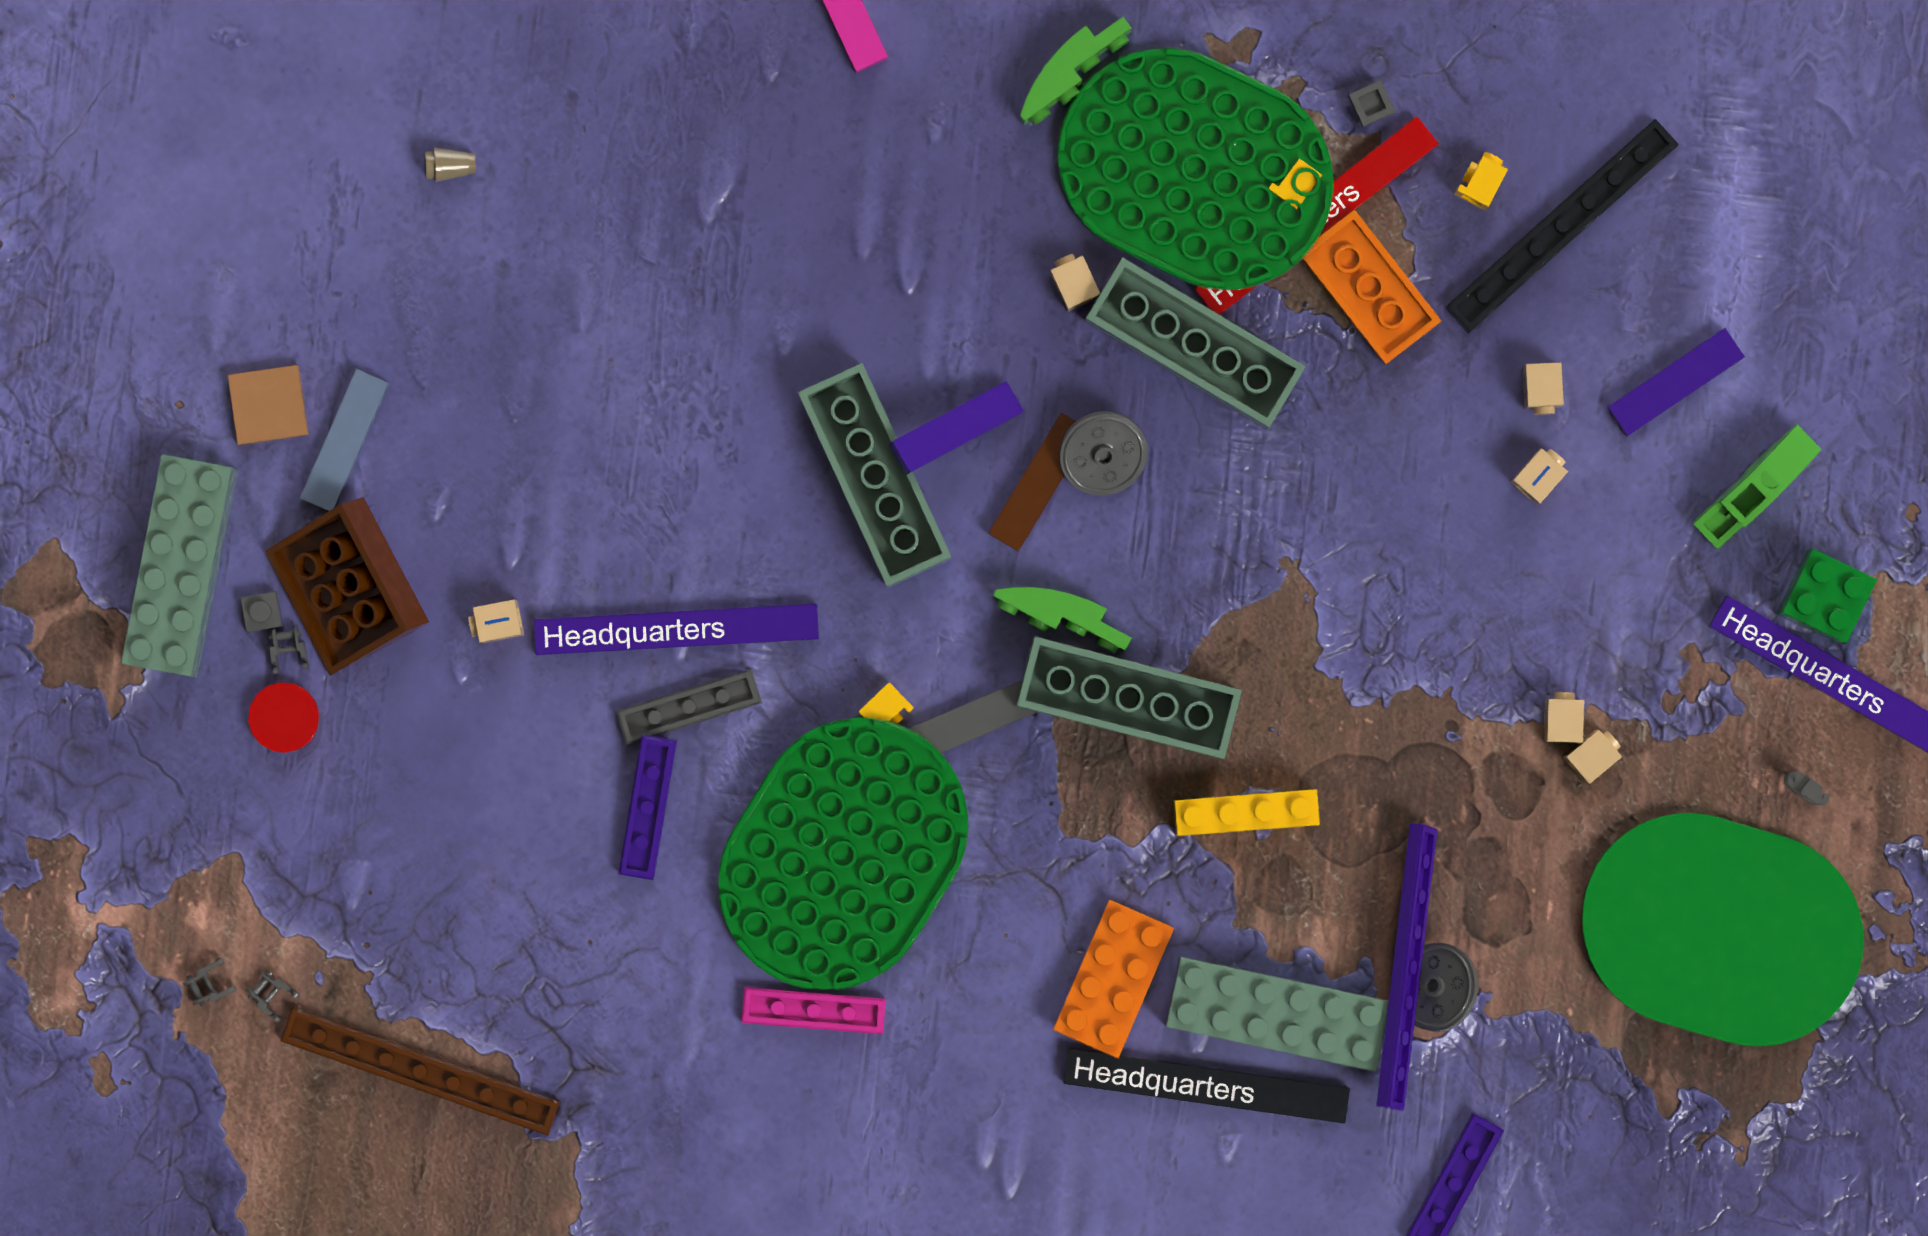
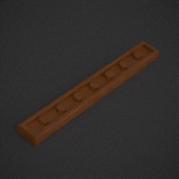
[280,1007,561,1136]

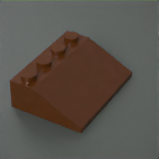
[265,497,429,676]

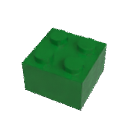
[1776,549,1878,645]

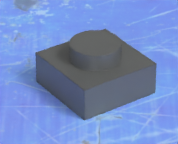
[1348,80,1396,128]
[241,591,284,633]

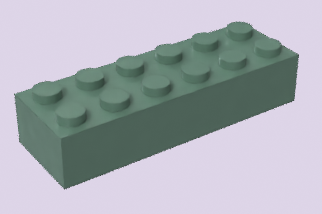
[1085,257,1306,430]
[798,363,952,588]
[121,454,238,678]
[1015,637,1242,759]
[1165,956,1389,1072]

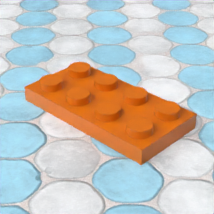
[1302,210,1441,365]
[1052,899,1174,1059]

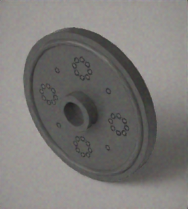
[1059,411,1148,495]
[1414,943,1478,1032]

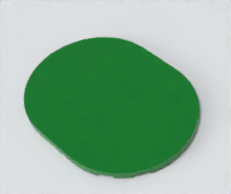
[1058,48,1333,290]
[718,717,969,990]
[1581,813,1864,1046]

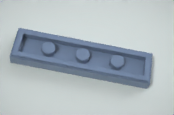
[300,369,390,511]

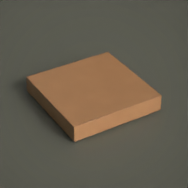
[228,365,309,446]

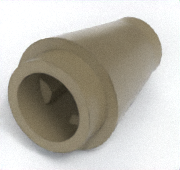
[424,147,476,183]

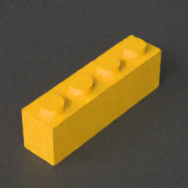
[1173,789,1320,836]

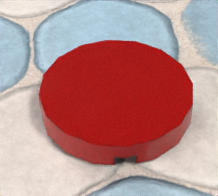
[248,682,320,753]

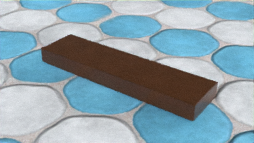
[988,413,1076,552]

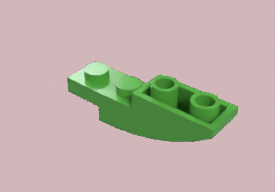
[1020,16,1131,126]
[1693,423,1822,549]
[993,587,1132,654]

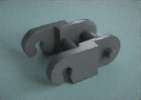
[269,625,309,675]
[1784,771,1830,805]
[183,959,237,1007]
[246,970,300,1023]

